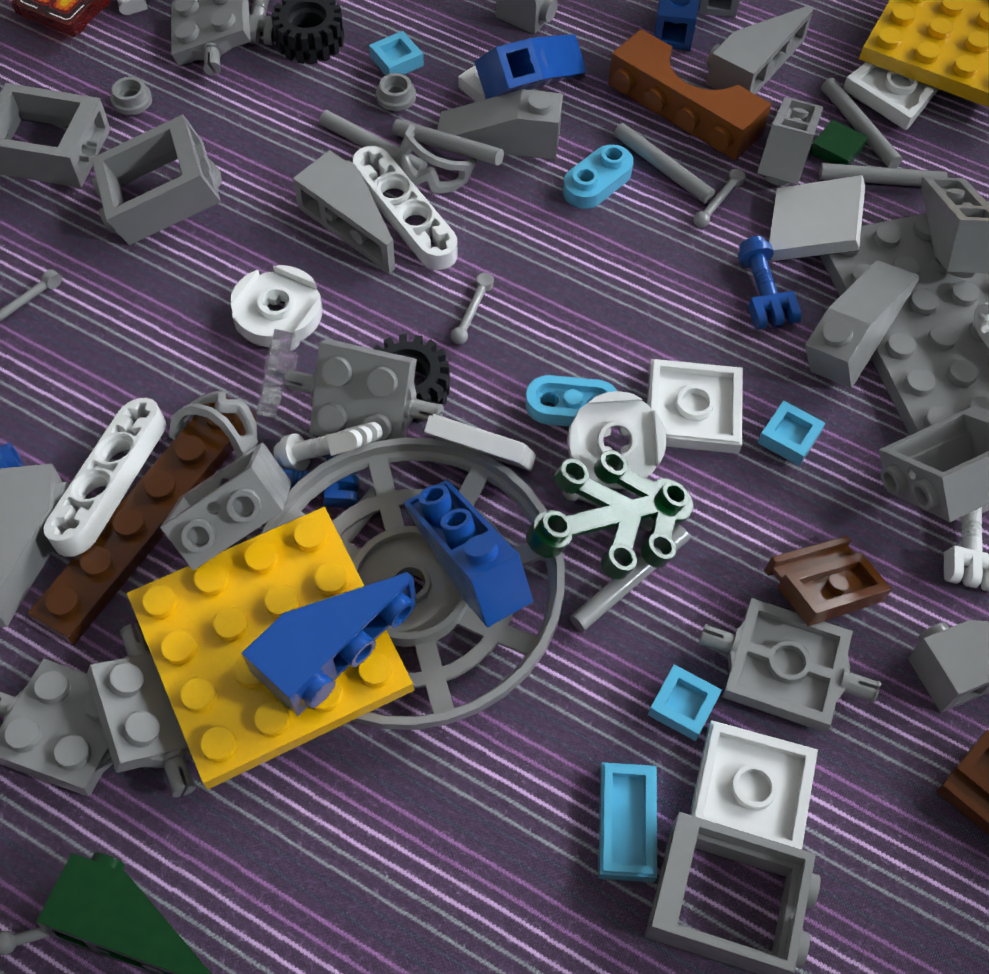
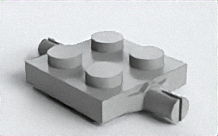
[171,0,250,76]
[284,339,444,442]
[698,598,881,733]
[86,623,196,797]
[0,659,148,797]

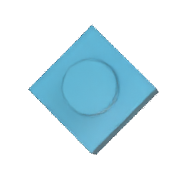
[369,31,424,75]
[758,400,825,466]
[648,664,722,741]

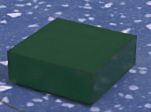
[810,119,868,165]

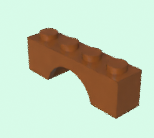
[608,29,772,161]

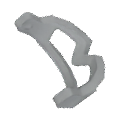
[398,124,477,194]
[169,391,258,460]

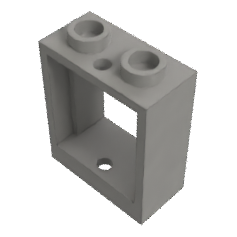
[0,83,110,188]
[92,114,221,245]
[879,405,989,522]
[160,442,292,570]
[645,812,821,974]

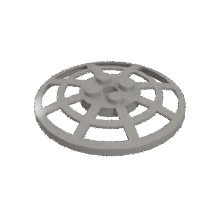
[262,438,565,730]

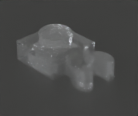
[256,329,298,419]

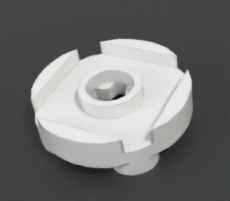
[231,265,323,352]
[567,391,666,489]

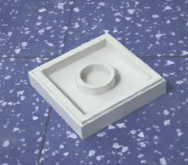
[769,175,865,261]
[647,359,743,454]
[424,414,536,471]
[690,720,818,849]

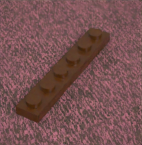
[28,397,257,646]

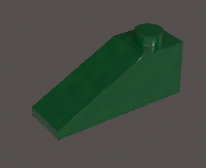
[36,852,211,974]

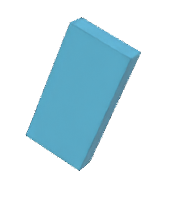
[598,762,657,882]

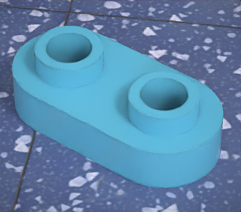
[563,145,633,209]
[526,375,617,427]

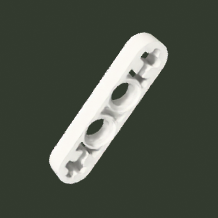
[353,146,457,270]
[43,398,166,557]

